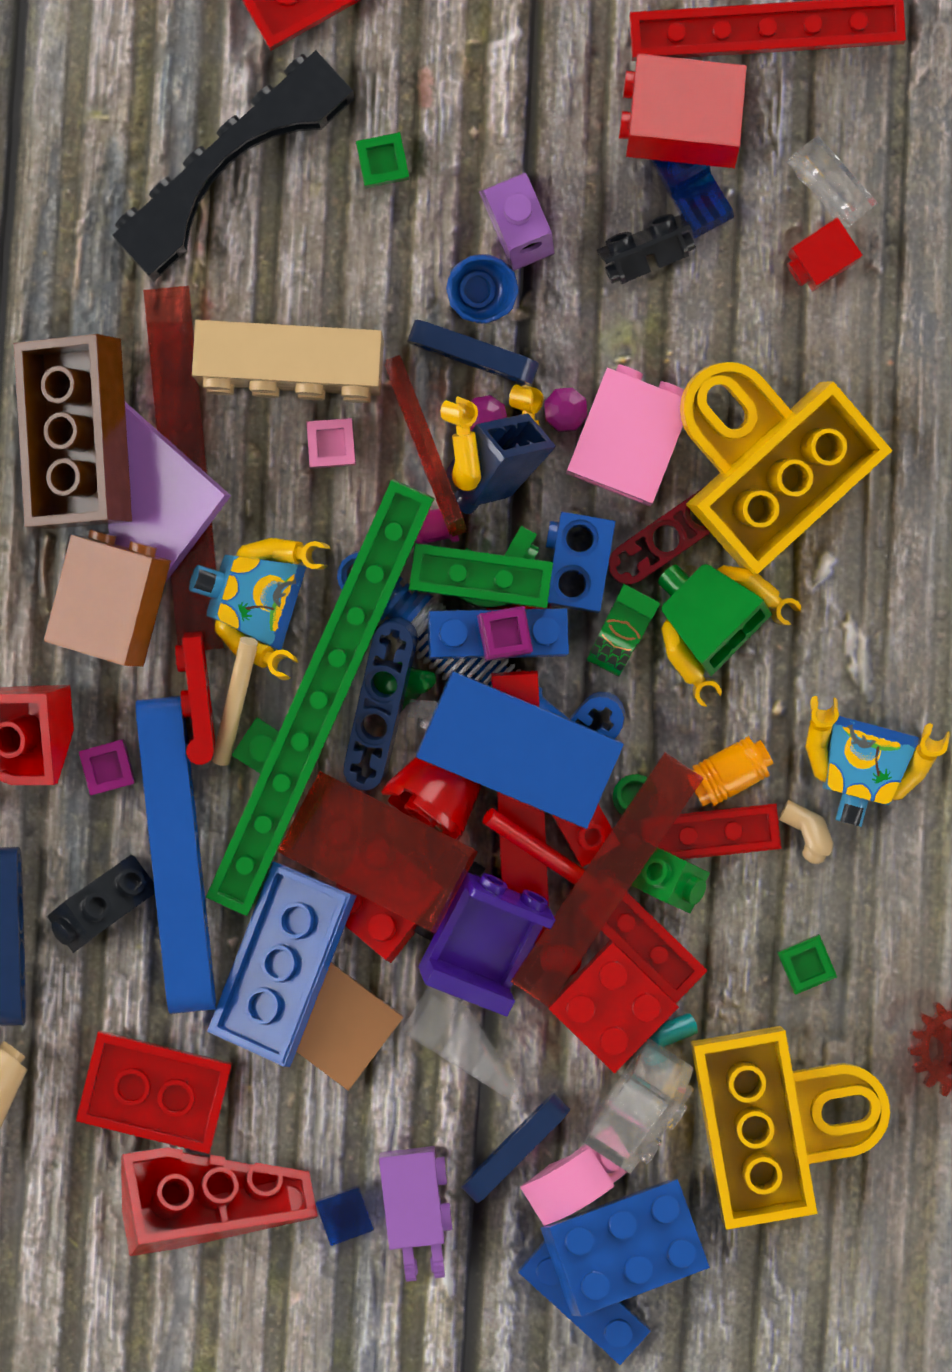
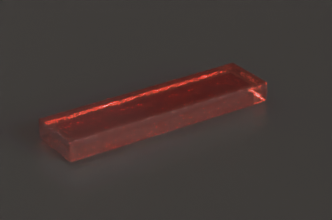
[384,355,467,537]

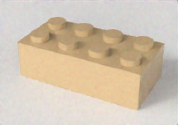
[192,320,384,403]

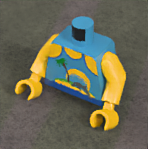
[189,538,330,680]
[805,696,950,827]

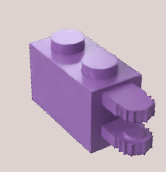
[379,1146,453,1282]

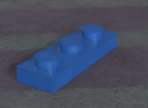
[427,608,569,659]
[518,1240,651,1365]

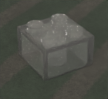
[584,1038,694,1174]

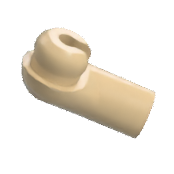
[778,800,833,864]

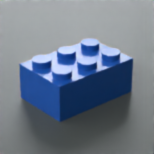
[540,1179,710,1316]

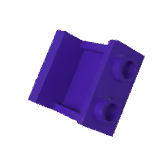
[418,872,556,1017]

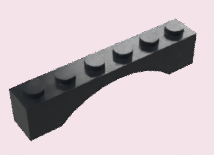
[112,50,355,282]

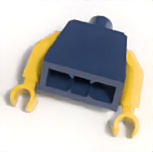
[440,385,556,514]

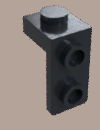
[46,855,155,953]

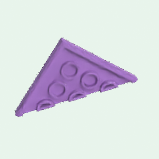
[108,402,231,582]

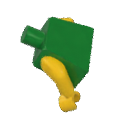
[658,564,801,707]

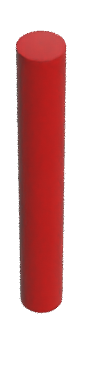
[482,808,599,894]

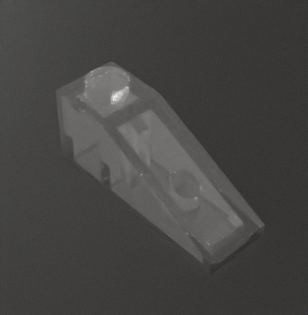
[401,986,523,1105]

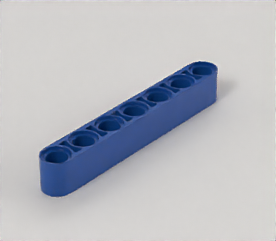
[135,695,216,1014]

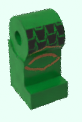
[586,584,660,677]

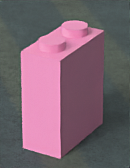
[566,365,684,507]

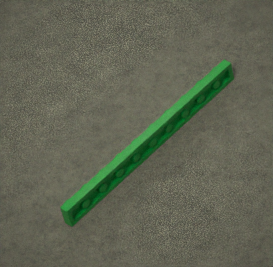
[205,479,435,916]

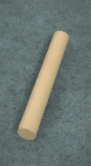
[212,637,258,766]

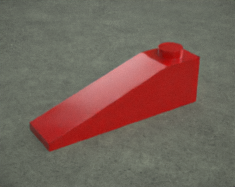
[0,685,74,785]
[121,1147,318,1256]

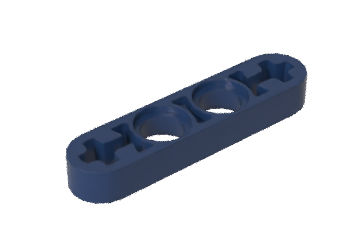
[343,617,418,790]
[0,847,26,1026]

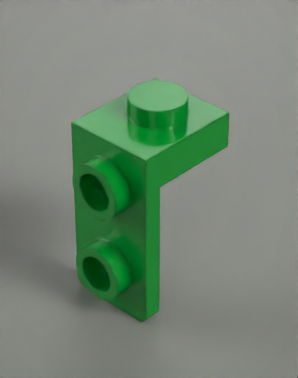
[596,828,710,913]

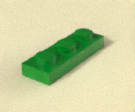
[409,543,553,609]

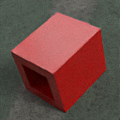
[787,217,863,292]

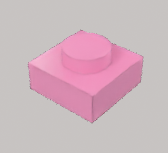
[306,418,356,469]

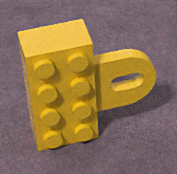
[680,362,893,575]
[690,1026,890,1230]

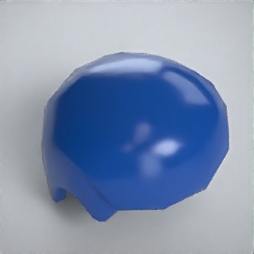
[446,254,519,324]

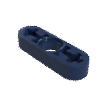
[407,320,539,386]
[460,1093,570,1203]

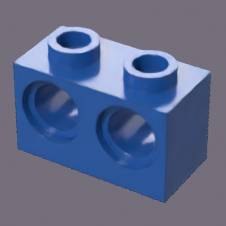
[546,512,616,613]

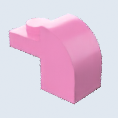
[520,1129,633,1226]

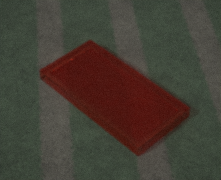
[277,771,478,934]

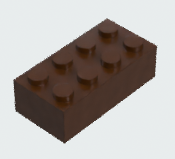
[13,334,132,529]

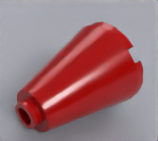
[381,757,482,844]

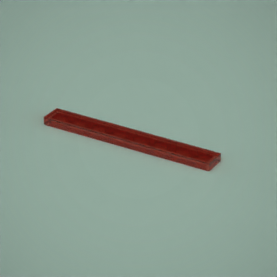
[143,286,225,651]

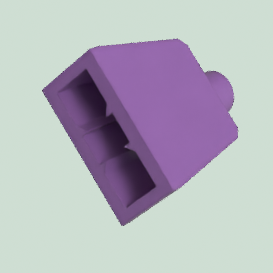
[479,173,555,271]

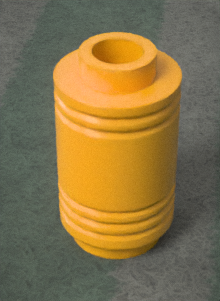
[686,736,774,807]

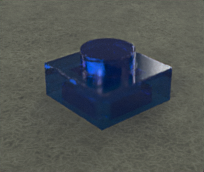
[315,1185,375,1246]

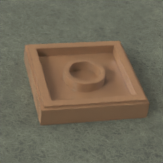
[296,962,404,1091]

